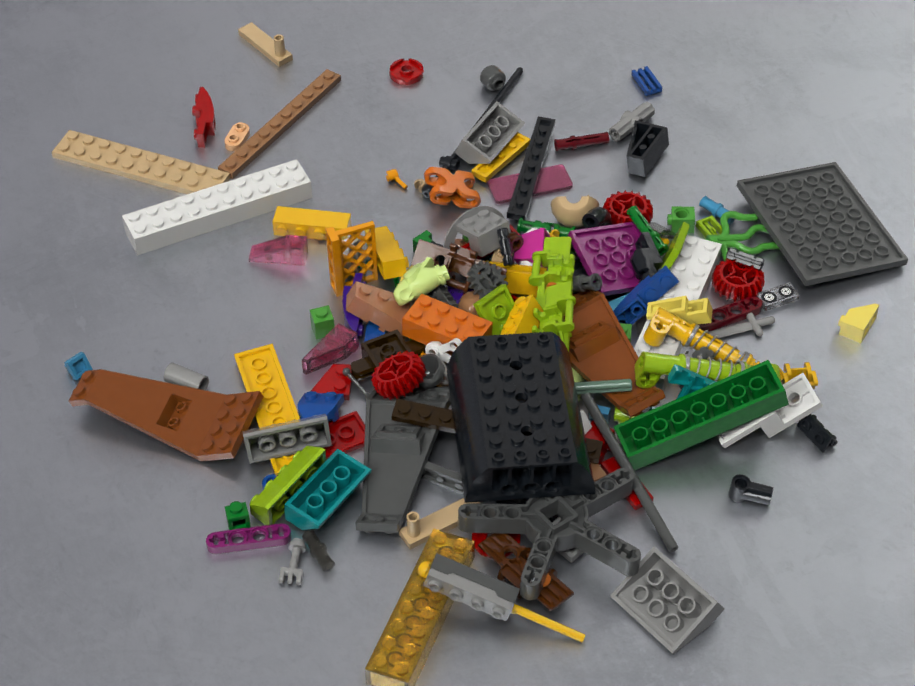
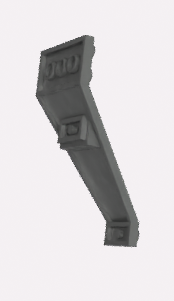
[355,386,451,534]

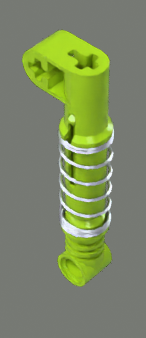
[634,352,781,388]

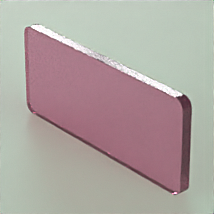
[487,164,573,204]

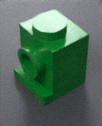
[224,501,251,530]

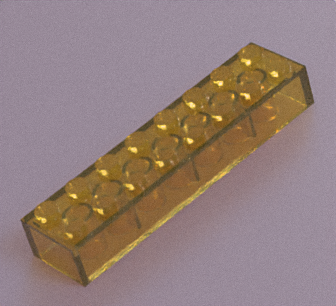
[365,529,475,686]

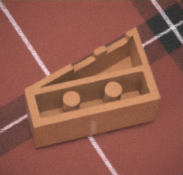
[346,281,410,337]

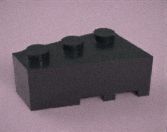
[627,120,669,177]

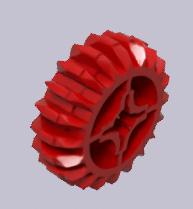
[603,190,653,225]
[712,258,765,302]
[371,351,426,400]

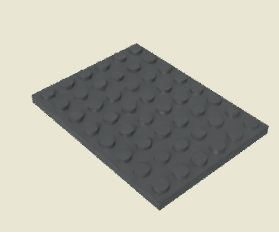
[736,162,908,286]

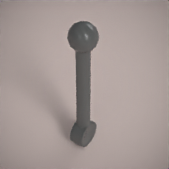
[342,368,371,400]

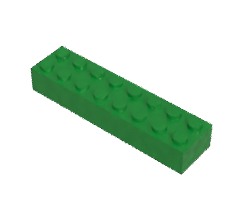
[613,360,789,470]

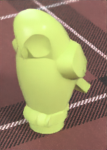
[393,257,450,306]

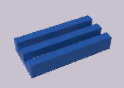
[631,66,663,96]

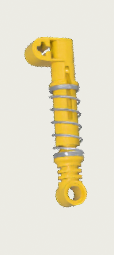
[643,307,784,382]

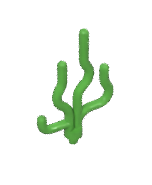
[705,211,779,262]

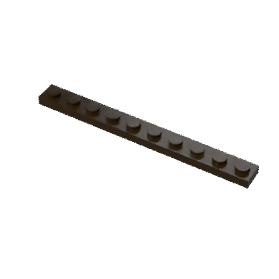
[391,399,603,463]

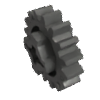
[466,261,508,299]

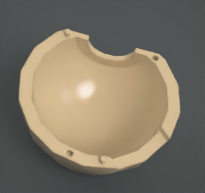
[550,195,599,228]

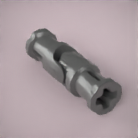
[572,273,602,293]

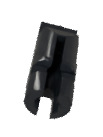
[630,232,663,283]

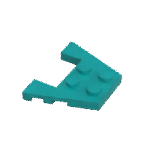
[648,364,715,411]

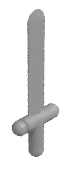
[708,313,775,338]

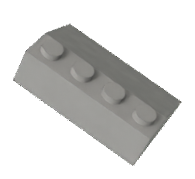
[610,546,725,654]

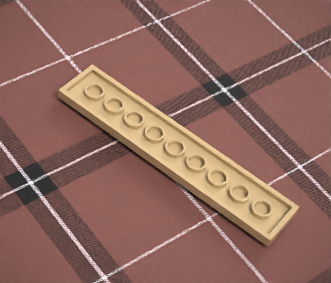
[52,130,230,194]

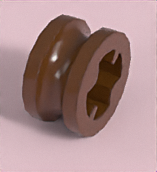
[508,232,524,252]

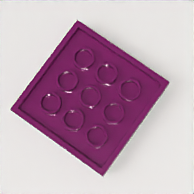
[567,222,641,296]

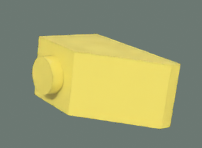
[838,303,879,343]

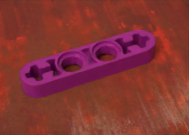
[206,524,291,554]

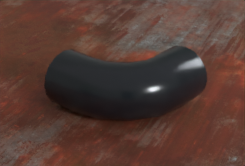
[582,207,612,228]

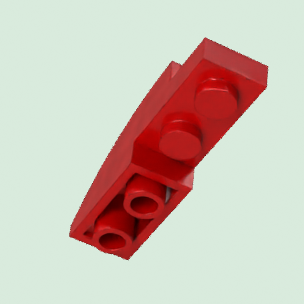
[192,87,216,148]

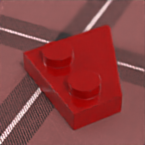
[311,364,352,400]

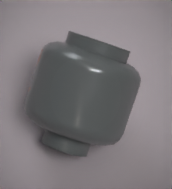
[480,65,506,91]

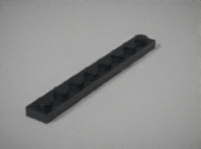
[507,116,556,220]

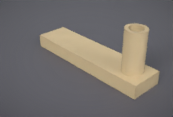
[238,22,293,67]
[399,498,481,550]

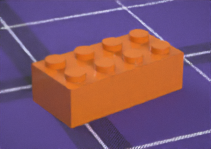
[402,294,493,356]

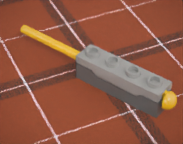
[418,553,585,643]

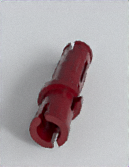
[554,132,609,151]

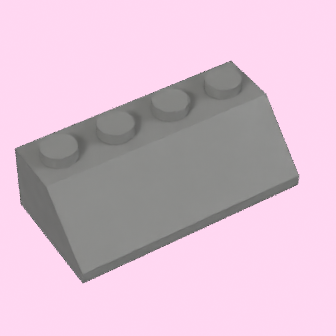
[454,101,525,164]
[242,414,332,464]

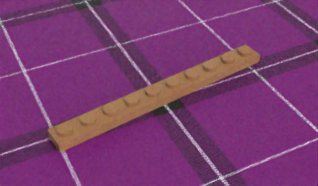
[218,69,341,179]

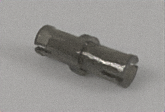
[302,530,335,571]

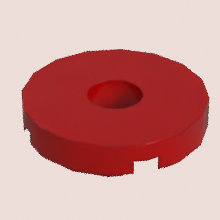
[389,58,424,85]

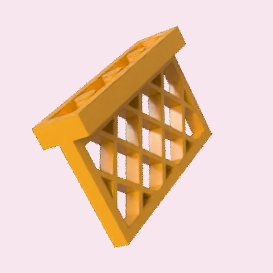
[326,221,378,297]

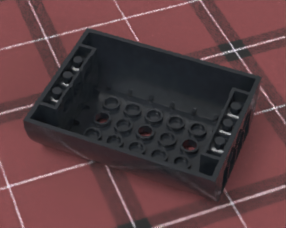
[447,332,595,503]

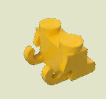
[781,362,818,389]

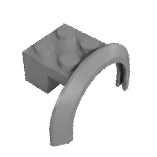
[444,206,511,257]

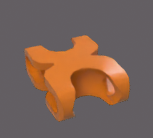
[424,167,481,209]

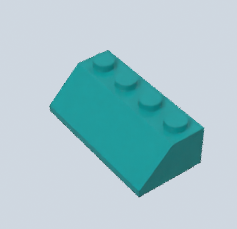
[284,449,372,530]

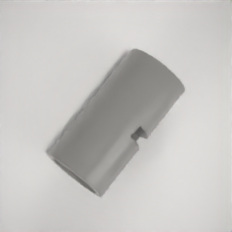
[163,363,209,390]

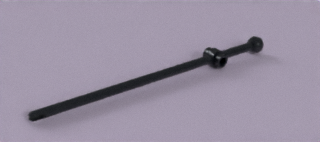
[421,67,523,198]

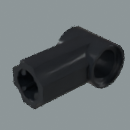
[728,474,773,505]

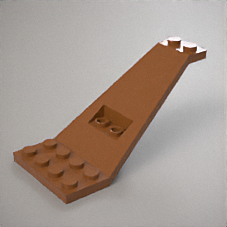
[538,289,666,417]
[68,369,264,461]

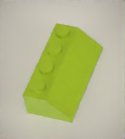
[249,446,326,525]

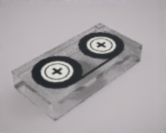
[756,282,800,311]

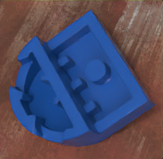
[297,391,344,422]

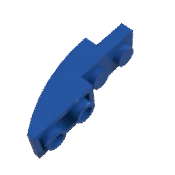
[613,265,679,324]

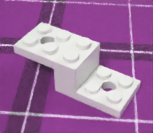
[717,373,823,449]

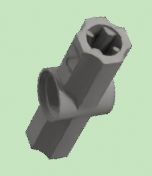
[608,102,655,142]

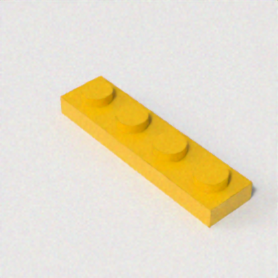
[471,132,531,183]

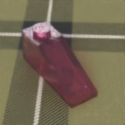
[249,235,308,266]
[302,323,359,375]

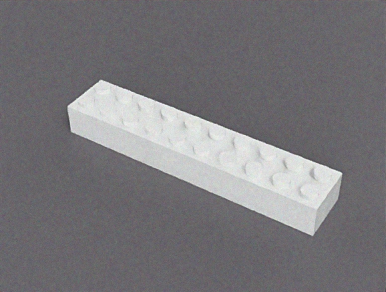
[122,159,313,256]
[634,235,722,392]

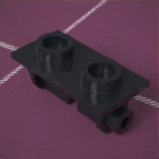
[797,414,838,453]

